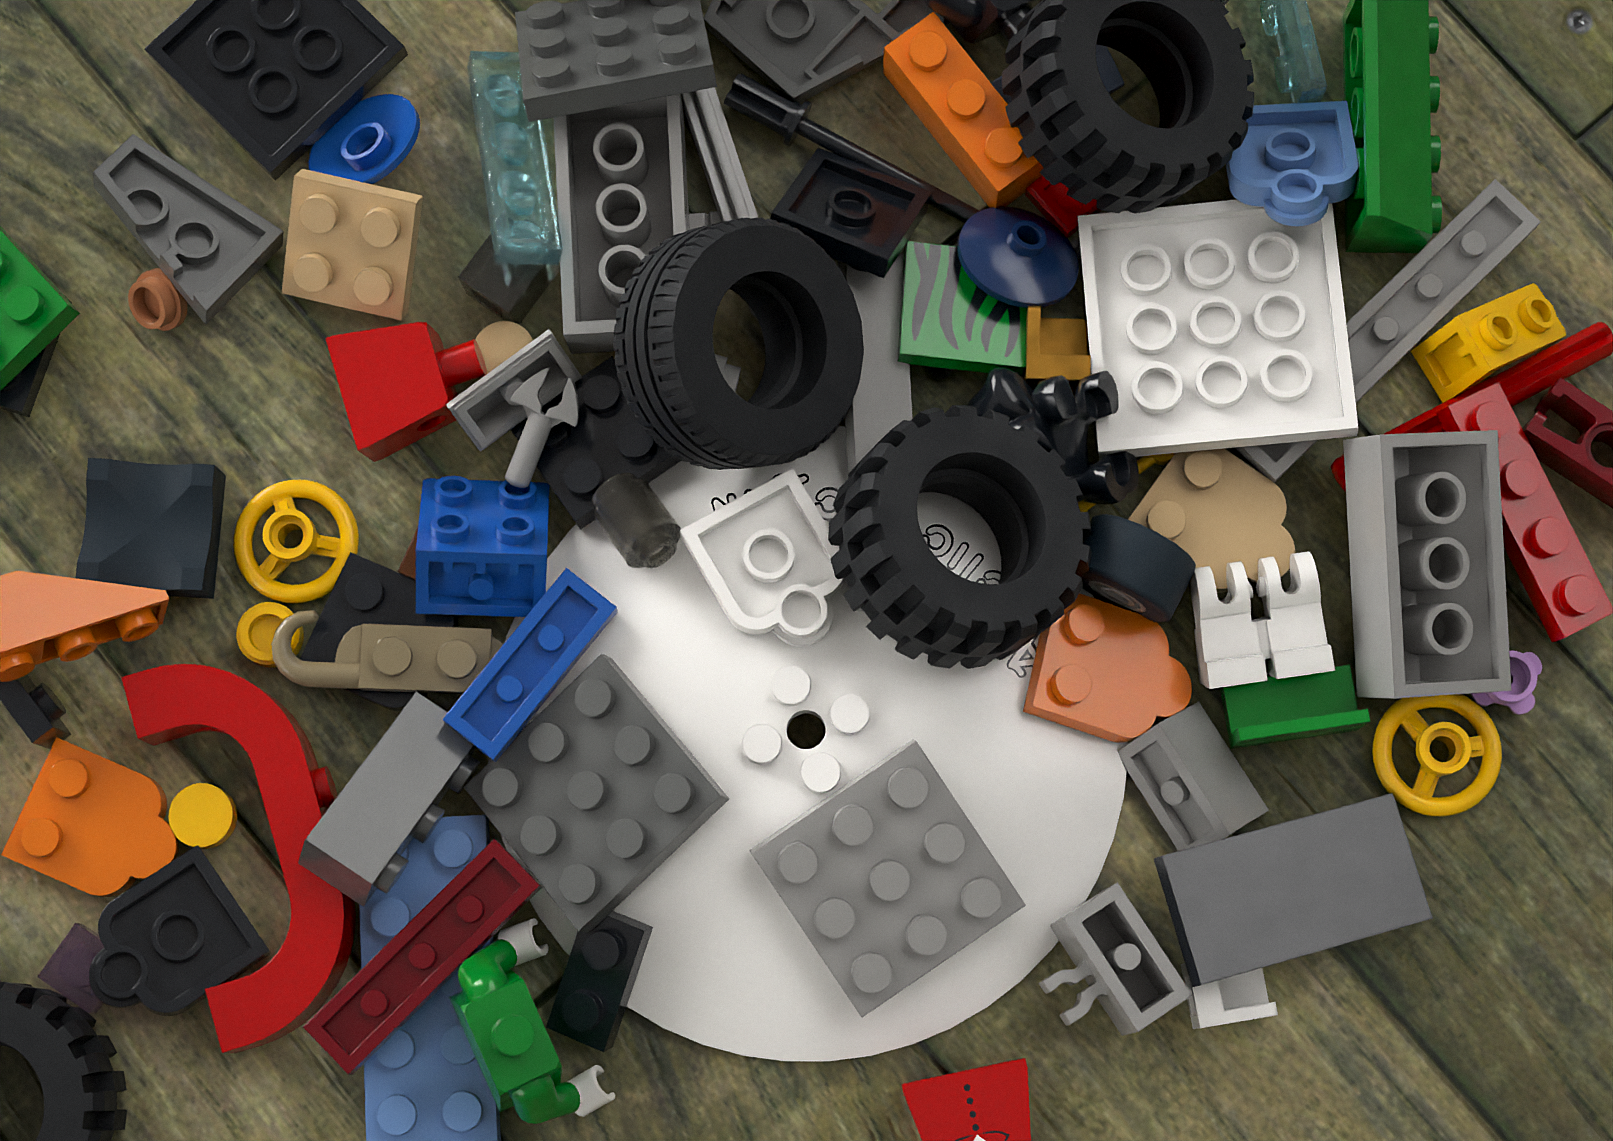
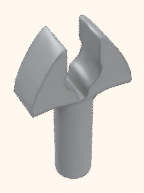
[505,368,579,488]

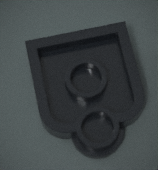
[300,552,458,711]
[89,845,270,1016]

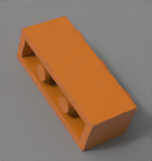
[883,11,1043,208]

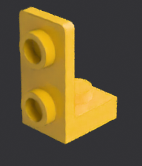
[1411,283,1566,403]

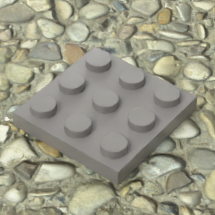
[749,739,1026,1018]

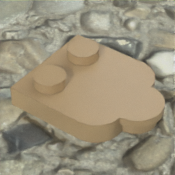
[1128,448,1295,593]

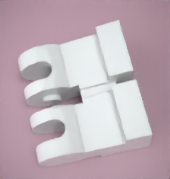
[1190,551,1335,689]

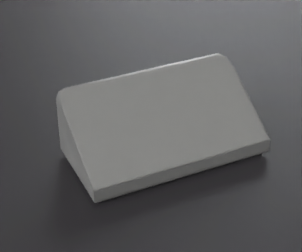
[446,329,582,452]

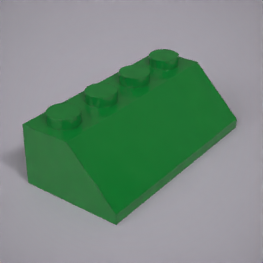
[1343,0,1442,253]

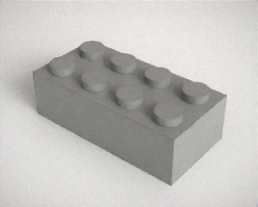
[554,94,690,354]

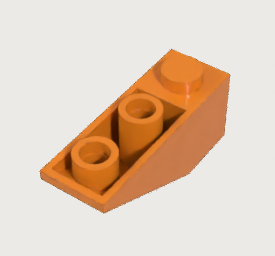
[0,571,169,682]

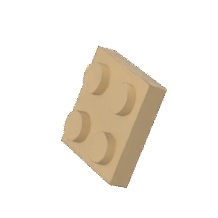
[282,169,423,320]

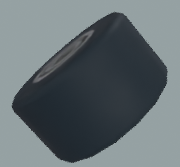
[1080,514,1196,622]

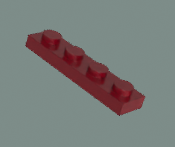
[303,839,542,1075]

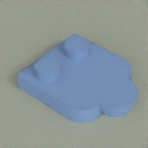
[1226,101,1358,226]

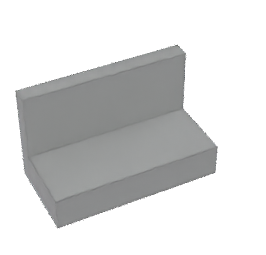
[1118,701,1269,851]

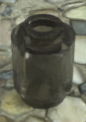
[592,473,681,568]

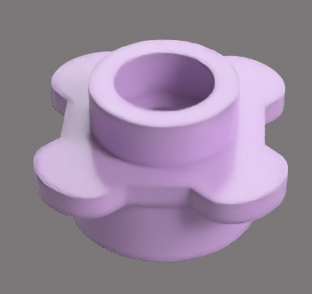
[1471,651,1542,715]

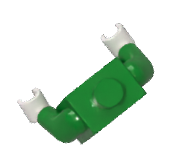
[449,918,615,1124]

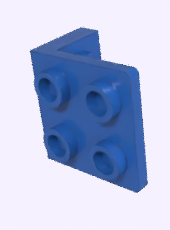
[416,476,549,617]

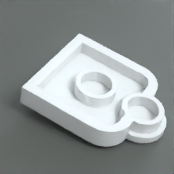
[680,468,844,646]

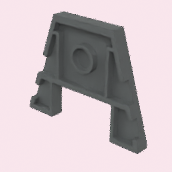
[704,0,950,103]

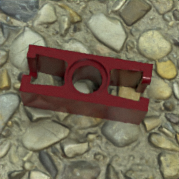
[1522,377,1613,509]

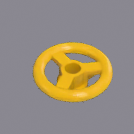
[233,479,359,603]
[1372,694,1502,817]

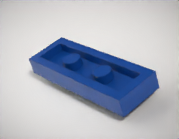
[443,568,618,763]

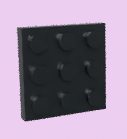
[144,0,408,181]

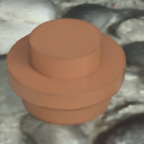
[128,268,187,331]

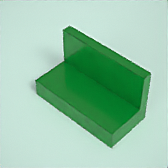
[1220,664,1370,749]

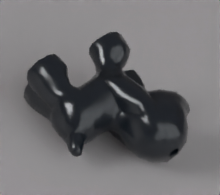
[967,367,1139,505]

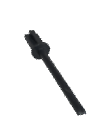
[724,73,980,223]

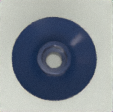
[957,206,1079,308]

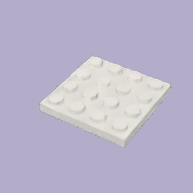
[1078,199,1358,460]

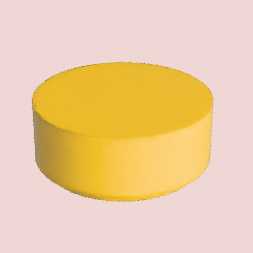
[236,602,304,668]
[168,783,237,849]

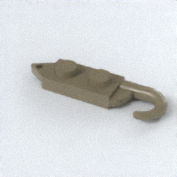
[271,610,504,694]

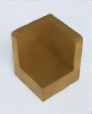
[1023,305,1091,395]

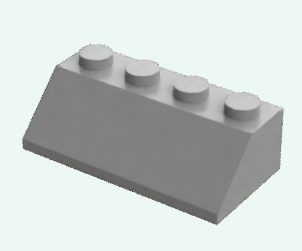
[1343,430,1512,698]

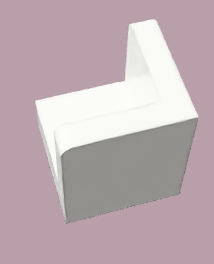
[1181,963,1278,1029]

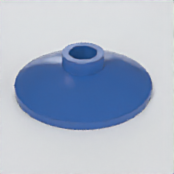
[308,94,420,184]

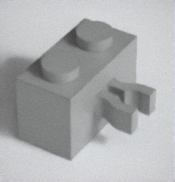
[1038,882,1192,1036]

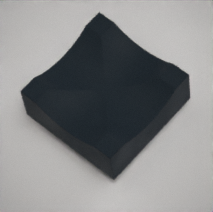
[75,458,226,599]

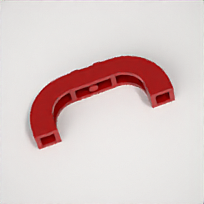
[121,664,356,1053]

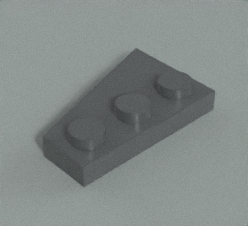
[93,134,284,324]

